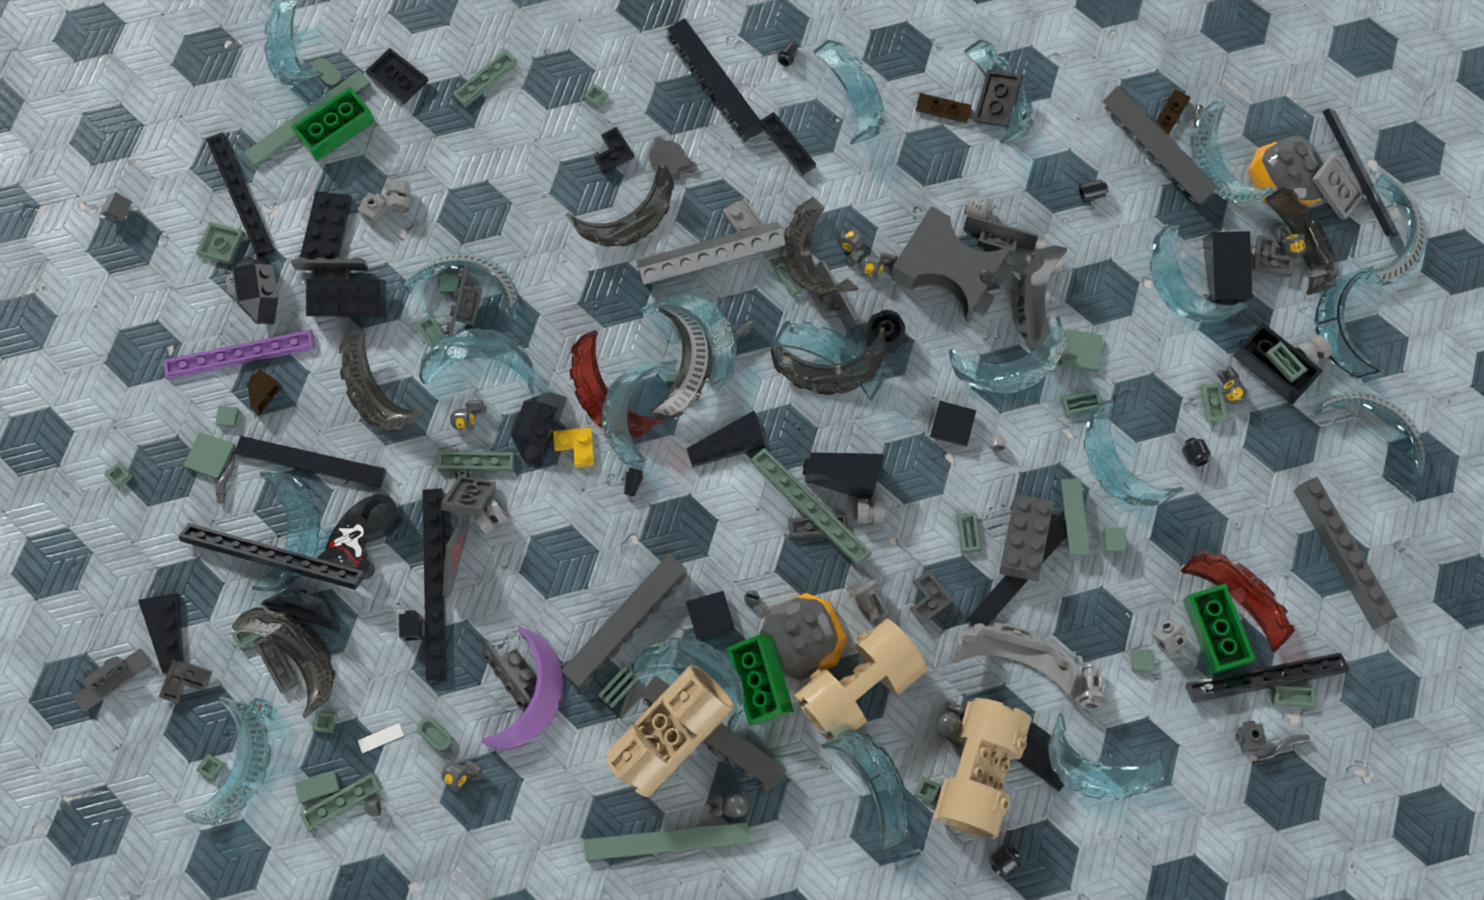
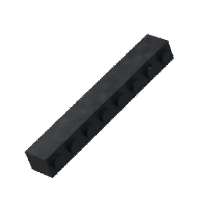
[666,18,762,142]

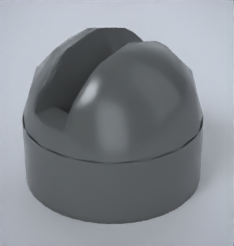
[744,590,760,607]
[364,799,381,816]

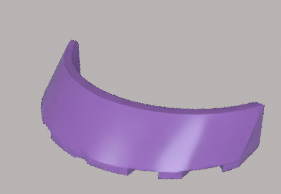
[481,626,563,751]

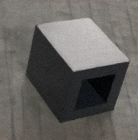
[399,610,423,641]

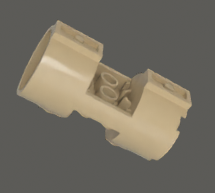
[793,619,929,746]
[605,664,735,797]
[933,698,1032,839]

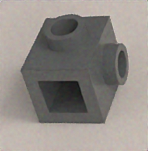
[100,192,132,223]
[1236,721,1268,753]

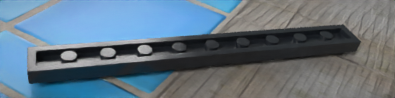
[423,488,447,682]
[178,523,365,590]

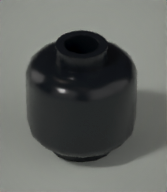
[1182,437,1211,467]
[990,845,1022,876]

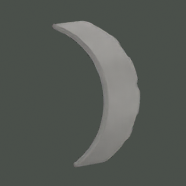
[952,623,1077,694]

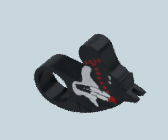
[317,494,403,579]

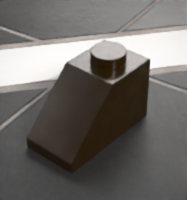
[248,369,282,416]

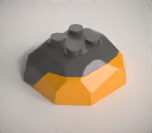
[1247,135,1323,212]
[759,593,848,681]

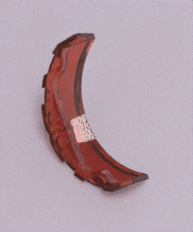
[569,330,664,438]
[1180,549,1295,653]

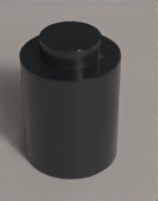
[1079,179,1108,202]

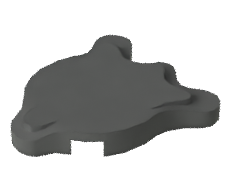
[649,138,697,187]

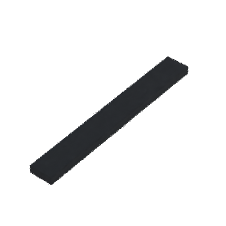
[1323,108,1399,238]
[206,132,275,257]
[234,436,387,488]
[966,510,1067,628]
[1185,652,1349,703]

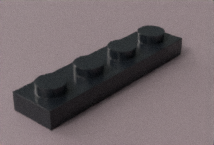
[761,112,816,176]

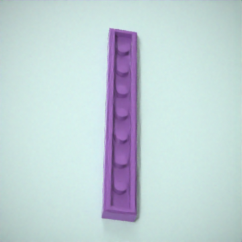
[163,330,315,379]

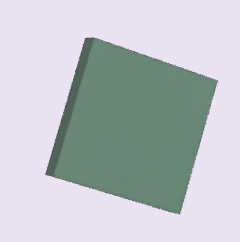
[196,222,245,265]
[1060,329,1103,372]
[183,432,236,479]

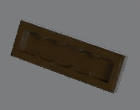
[1156,89,1191,135]
[915,93,972,123]

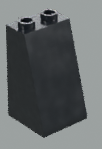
[1202,231,1253,305]
[802,452,884,501]

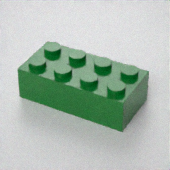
[291,87,375,162]
[1183,584,1256,675]
[727,634,794,725]

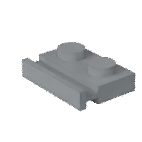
[722,197,764,233]

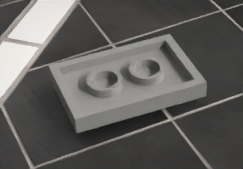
[1312,153,1364,220]

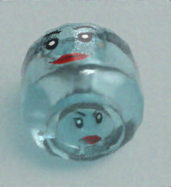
[245,698,276,726]

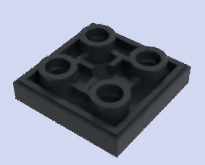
[930,401,977,447]
[686,590,735,640]

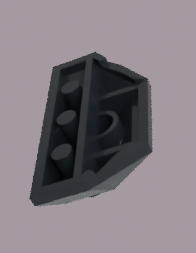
[232,256,278,324]
[511,392,567,467]
[261,588,340,632]

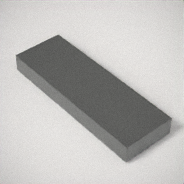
[788,514,848,539]
[254,633,300,694]

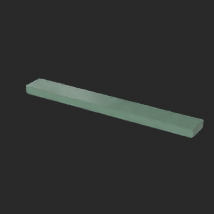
[244,70,371,167]
[750,448,872,567]
[584,822,750,861]

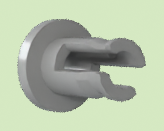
[846,576,888,621]
[1075,664,1107,710]

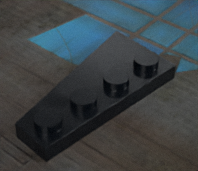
[686,411,765,468]
[138,593,184,674]

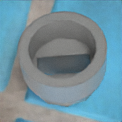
[990,435,1006,452]

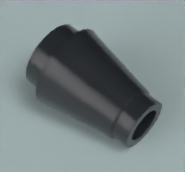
[777,40,799,67]
[624,467,644,497]

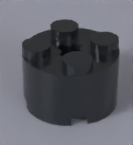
[866,310,905,353]

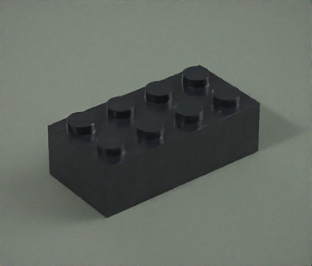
[306,278,386,318]
[1233,322,1323,405]

